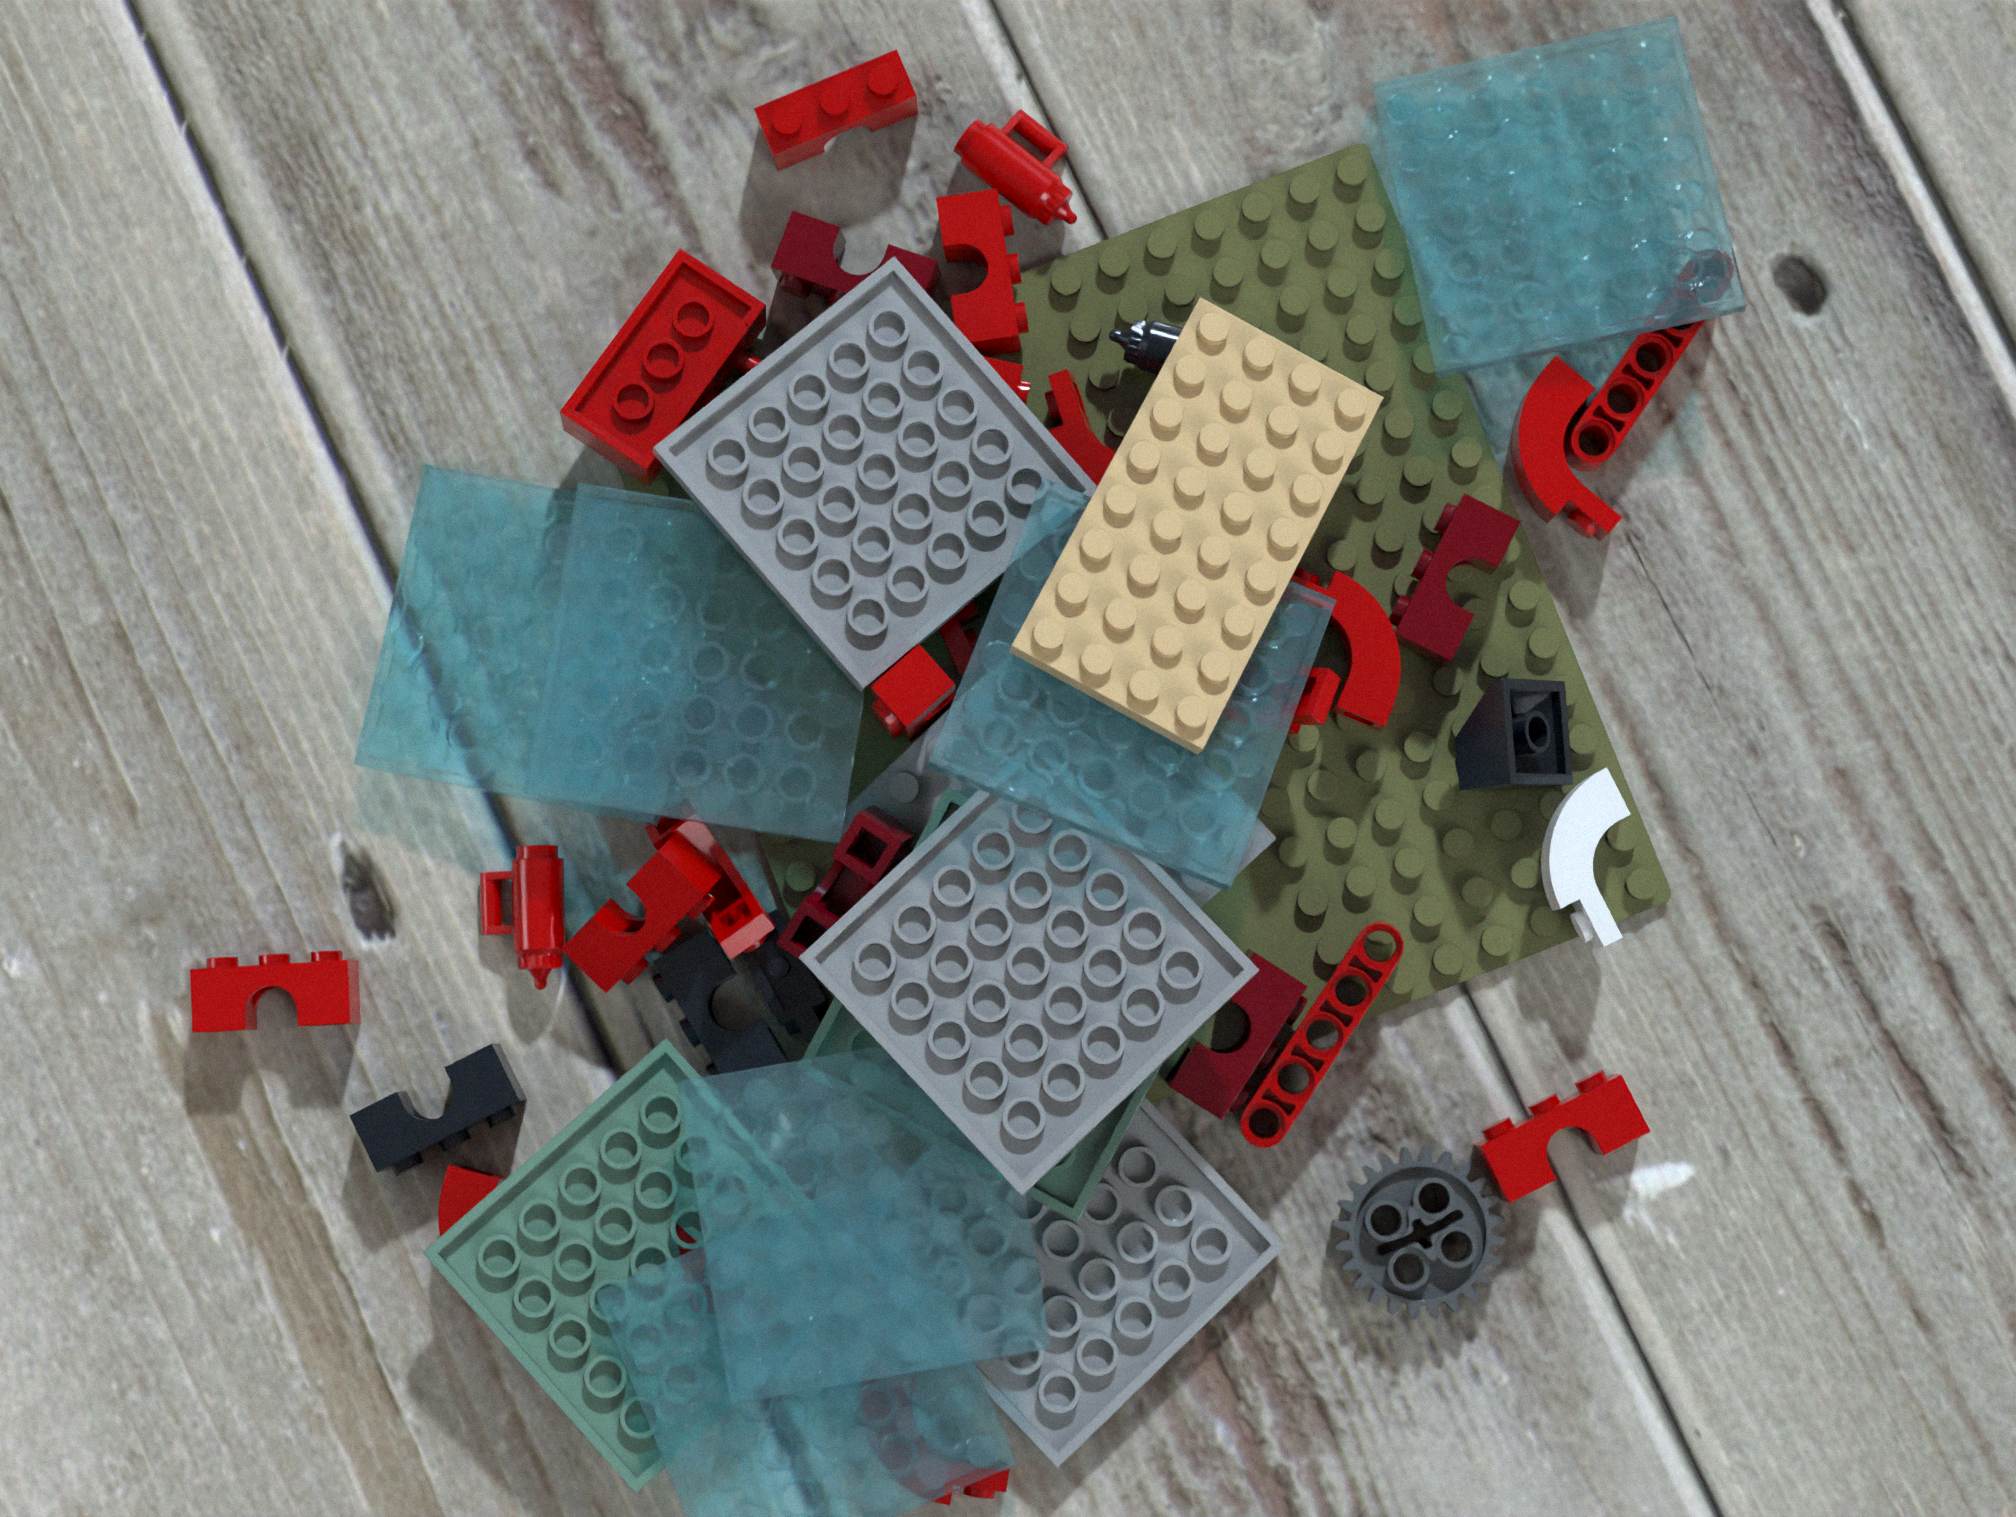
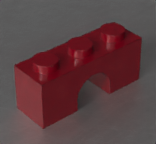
[771,211,941,307]
[1389,493,1521,667]
[776,805,917,960]
[1164,949,1308,1120]

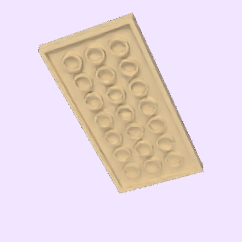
[1008,297,1384,755]

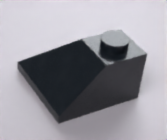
[1455,678,1573,791]

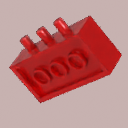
[560,248,766,487]

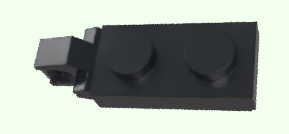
[741,909,829,1044]

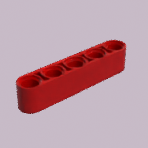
[1564,250,1733,472]
[1241,921,1404,1148]

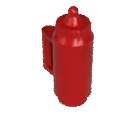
[954,109,1077,226]
[480,845,566,990]

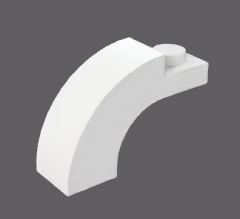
[1541,767,1631,948]

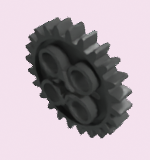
[1333,1147,1506,1320]

